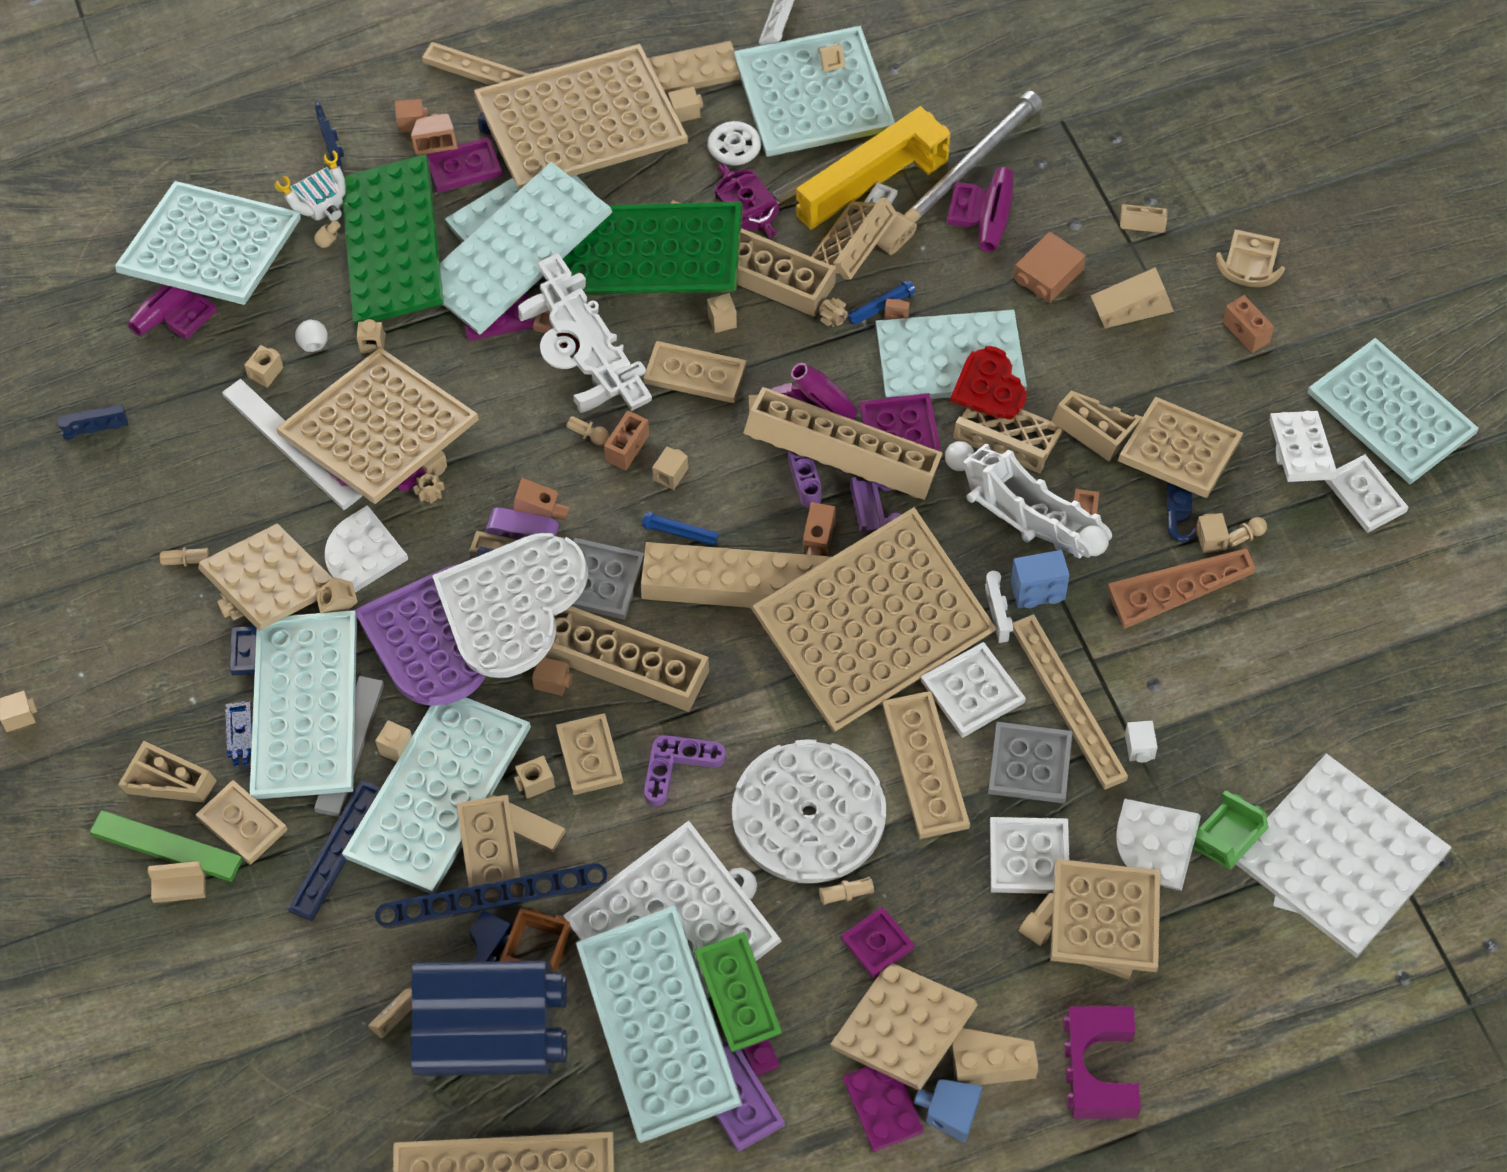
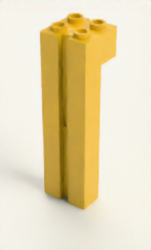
[796,106,950,230]

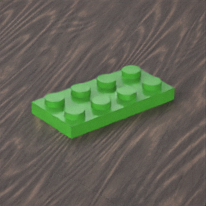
[694,932,783,1053]

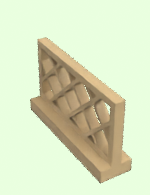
[811,198,898,280]
[953,408,1063,474]

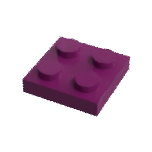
[841,907,915,979]

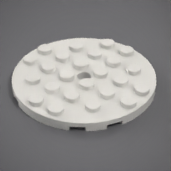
[732,740,886,883]

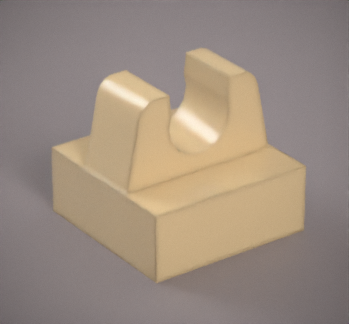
[819,43,846,72]

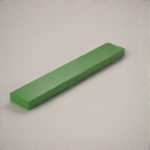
[90,810,243,882]

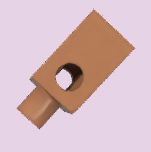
[411,113,458,155]
[513,478,570,521]
[803,502,836,556]

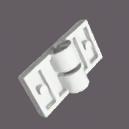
[1270,411,1337,482]

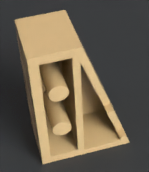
[1091,267,1174,328]
[1051,391,1142,461]
[118,741,217,802]
[949,1028,1038,1085]

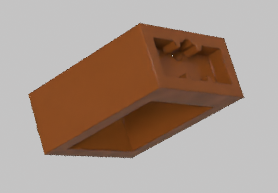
[500,908,572,972]

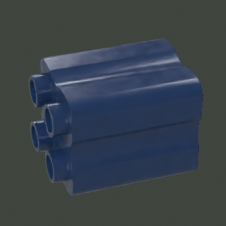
[411,960,567,1076]

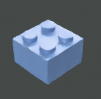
[1010,550,1069,608]

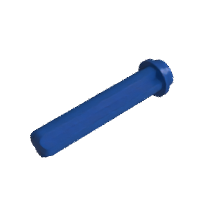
[847,281,915,325]
[642,511,718,546]

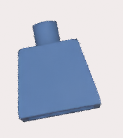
[914,1080,982,1143]

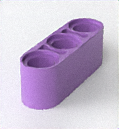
[788,450,821,509]
[485,507,559,540]

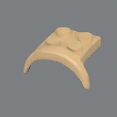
[1216,229,1285,287]

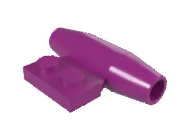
[947,167,1013,252]
[128,284,217,340]
[771,362,857,420]

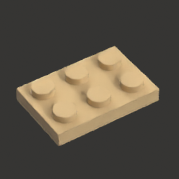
[556,713,623,795]
[195,780,287,865]

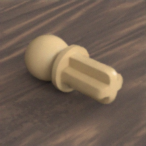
[567,416,609,445]
[1228,517,1267,547]

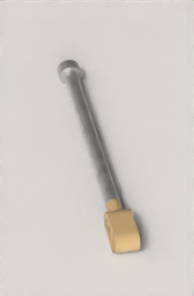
[876,91,1043,255]

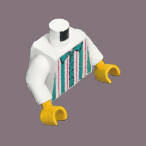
[275,151,346,221]

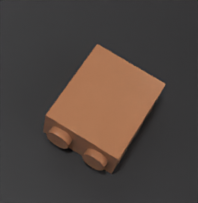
[1014,232,1086,303]

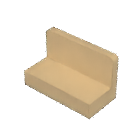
[148,861,205,903]

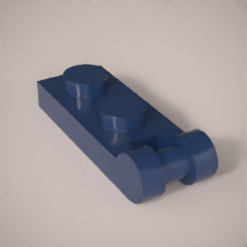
[57,404,129,440]

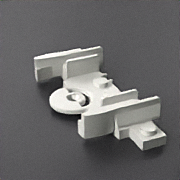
[518,253,652,413]

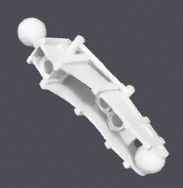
[945,441,1112,559]

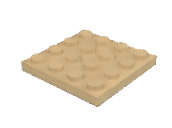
[1118,397,1243,498]
[198,524,332,631]
[1050,859,1160,972]
[830,963,978,1091]

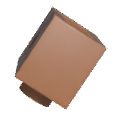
[1222,295,1274,353]
[604,410,649,471]

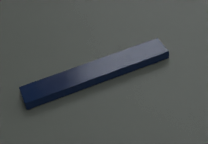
[288,780,381,922]

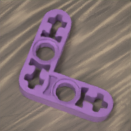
[644,735,726,807]

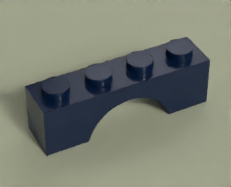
[470,910,512,962]

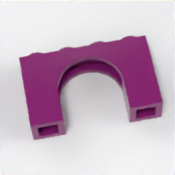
[1063,1006,1141,1119]

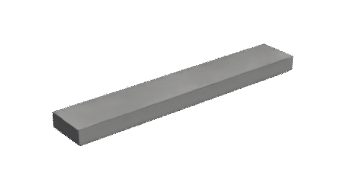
[314,676,384,817]

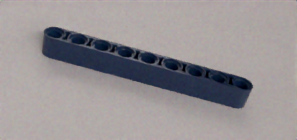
[375,863,607,929]

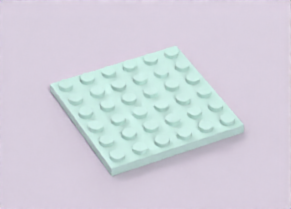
[734,26,895,157]
[115,181,301,305]

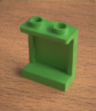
[1193,790,1269,869]

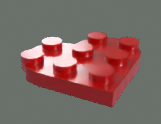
[950,346,1027,420]

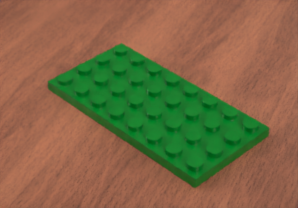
[343,154,444,327]
[562,202,743,295]

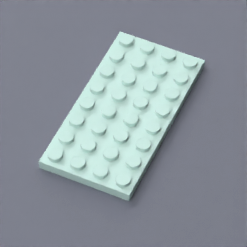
[440,162,612,335]
[250,610,357,799]
[342,697,531,894]
[576,906,743,1143]

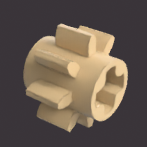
[819,298,848,327]
[414,473,445,504]
[217,592,244,621]

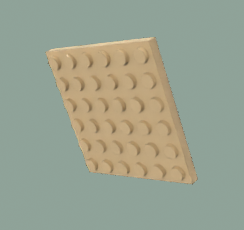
[276,347,479,504]

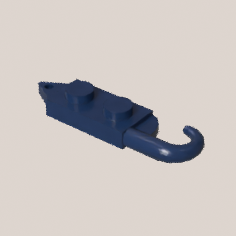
[315,100,344,171]
[1167,482,1196,542]

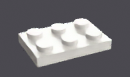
[1325,455,1408,533]

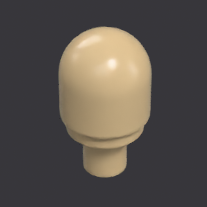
[314,220,340,248]

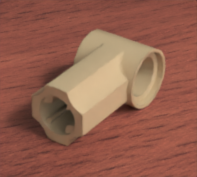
[1019,893,1053,947]

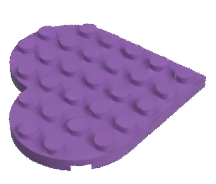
[355,564,486,706]

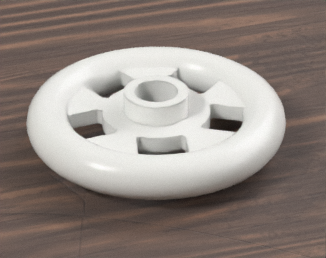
[708,121,761,165]

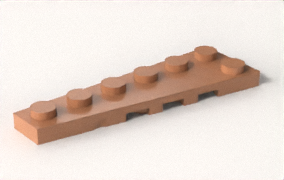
[1107,548,1256,629]

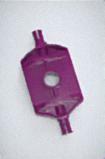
[715,164,779,238]

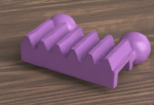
[849,477,902,532]

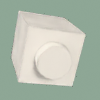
[1125,720,1157,762]

